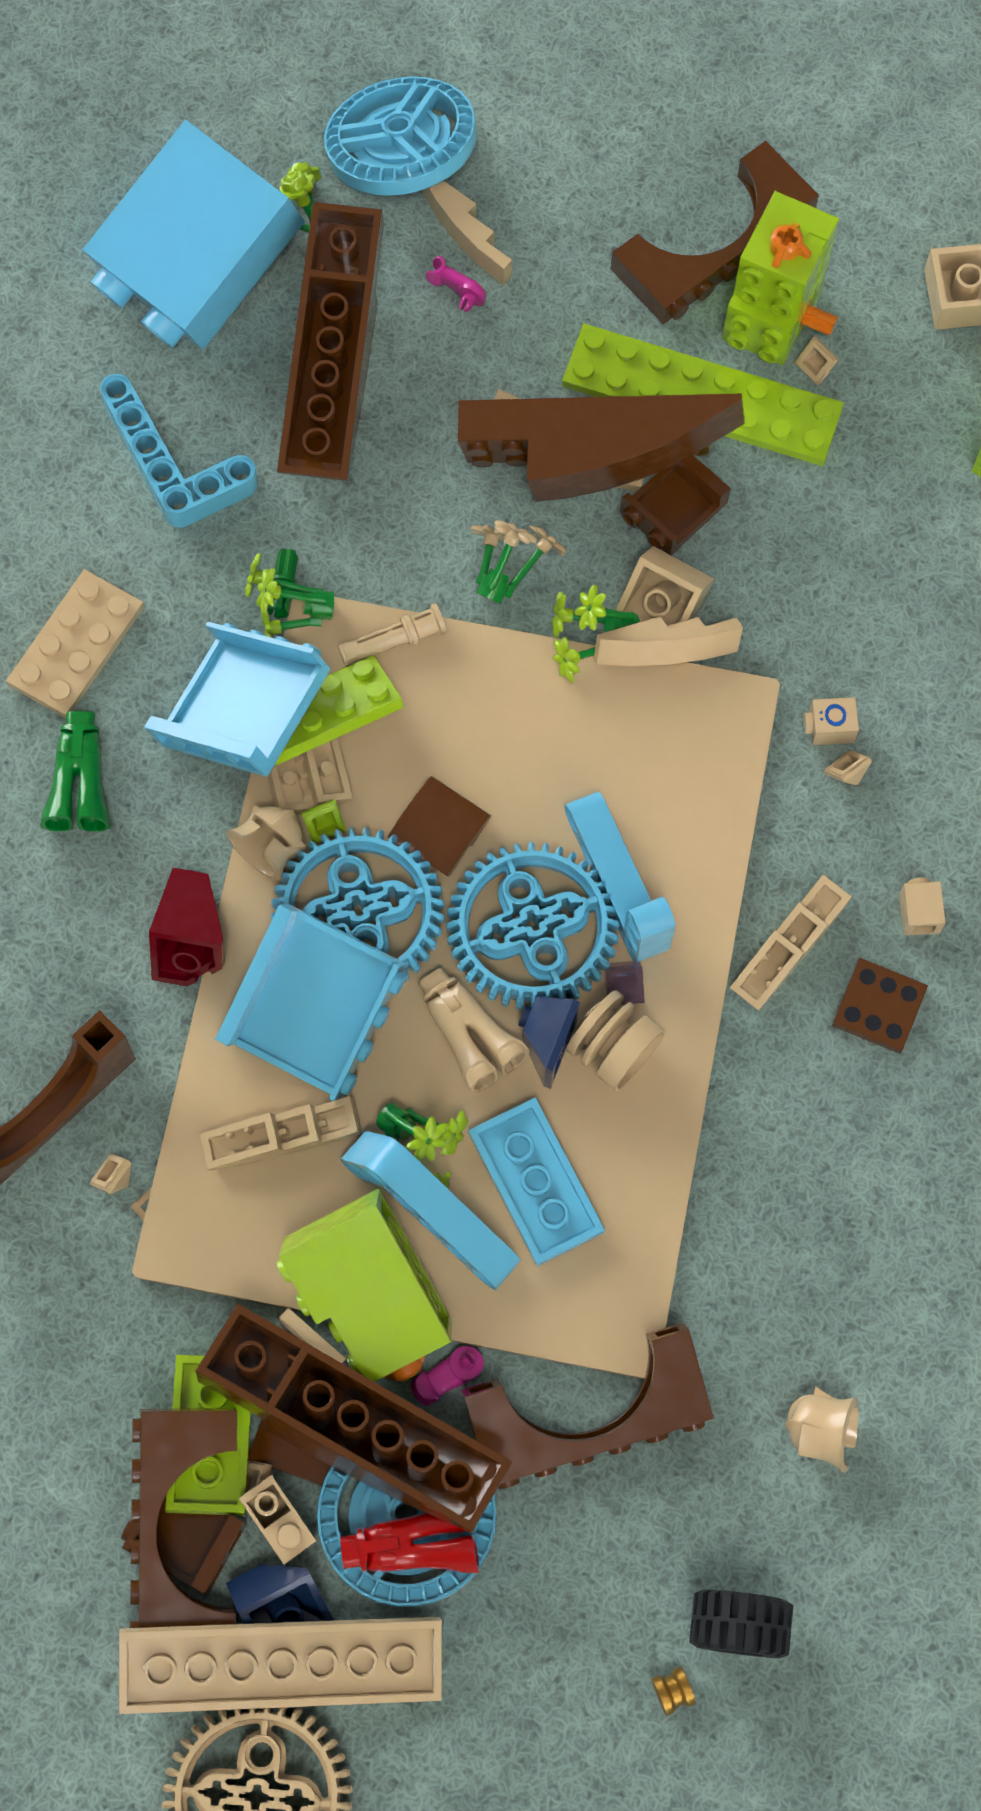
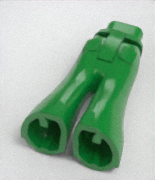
[40,711,111,832]

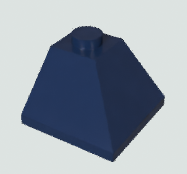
[518,996,580,1089]
[226,1564,334,1624]

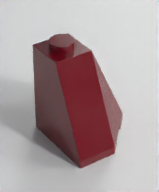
[149,868,224,987]

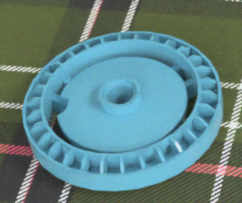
[324,77,478,196]
[317,1467,497,1607]

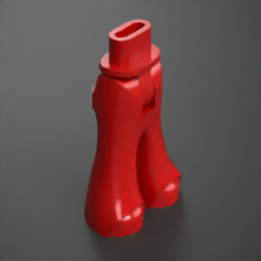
[340,1512,480,1574]

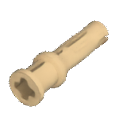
[338,603,447,667]

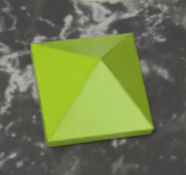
[301,799,346,843]

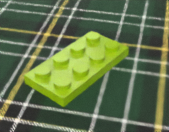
[274,655,404,766]
[165,1355,251,1516]

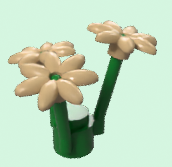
[471,520,566,604]

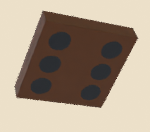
[832,958,928,1054]

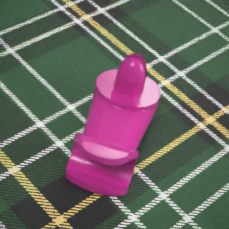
[425,256,486,312]
[411,1346,484,1406]

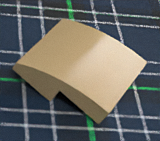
[268,738,353,815]

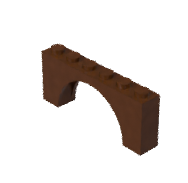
[611,141,819,324]
[0,1010,136,1185]
[461,1323,714,1489]
[130,1408,237,1628]

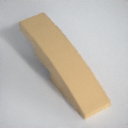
[421,180,512,286]
[593,616,743,666]
[730,875,853,1011]
[200,1096,362,1171]

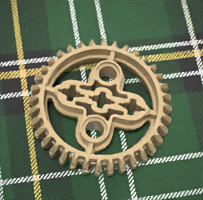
[162,1707,353,1811]

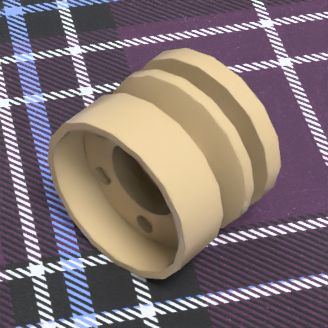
[566,990,666,1091]

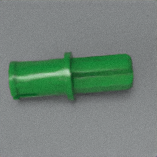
[267,549,298,618]

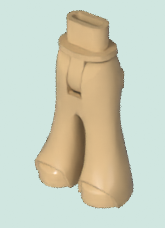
[418,967,530,1093]

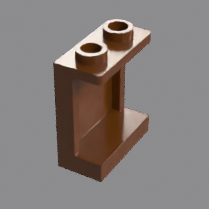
[620,454,731,555]
[121,1496,246,1596]

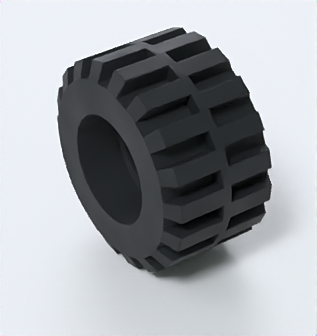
[689,1590,794,1658]

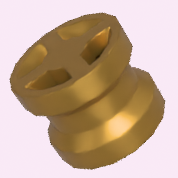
[651,1666,696,1716]

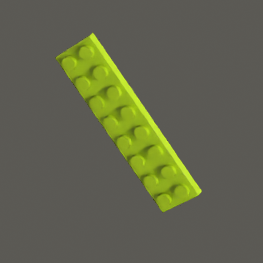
[562,323,844,466]

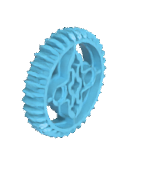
[271,827,444,982]
[446,841,620,1011]

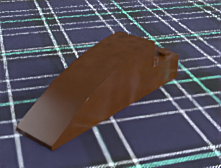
[277,202,384,481]
[458,393,745,502]
[195,1303,512,1533]

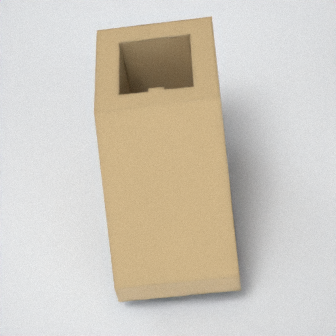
[239,1475,316,1564]

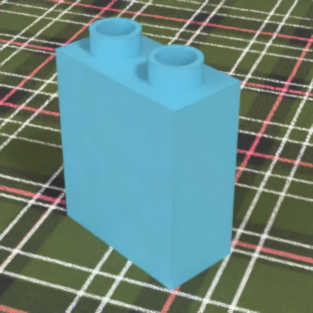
[82,119,305,350]

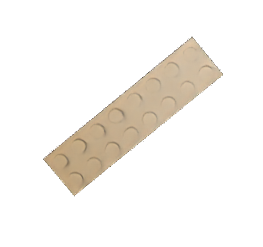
[119,1617,442,1714]

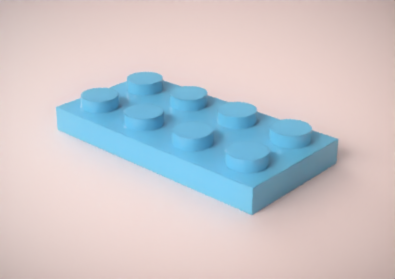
[468,1097,605,1267]

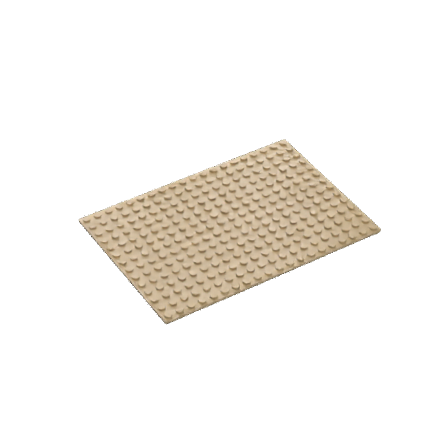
[132,597,780,1379]

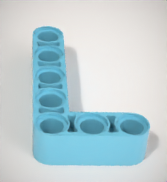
[100,374,258,528]
[564,791,676,963]
[340,1131,521,1290]

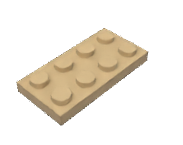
[6,569,145,718]

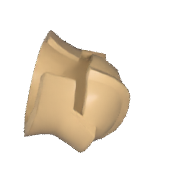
[226,805,306,881]
[785,1386,859,1473]

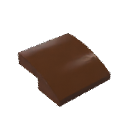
[387,776,492,876]
[248,1419,330,1486]

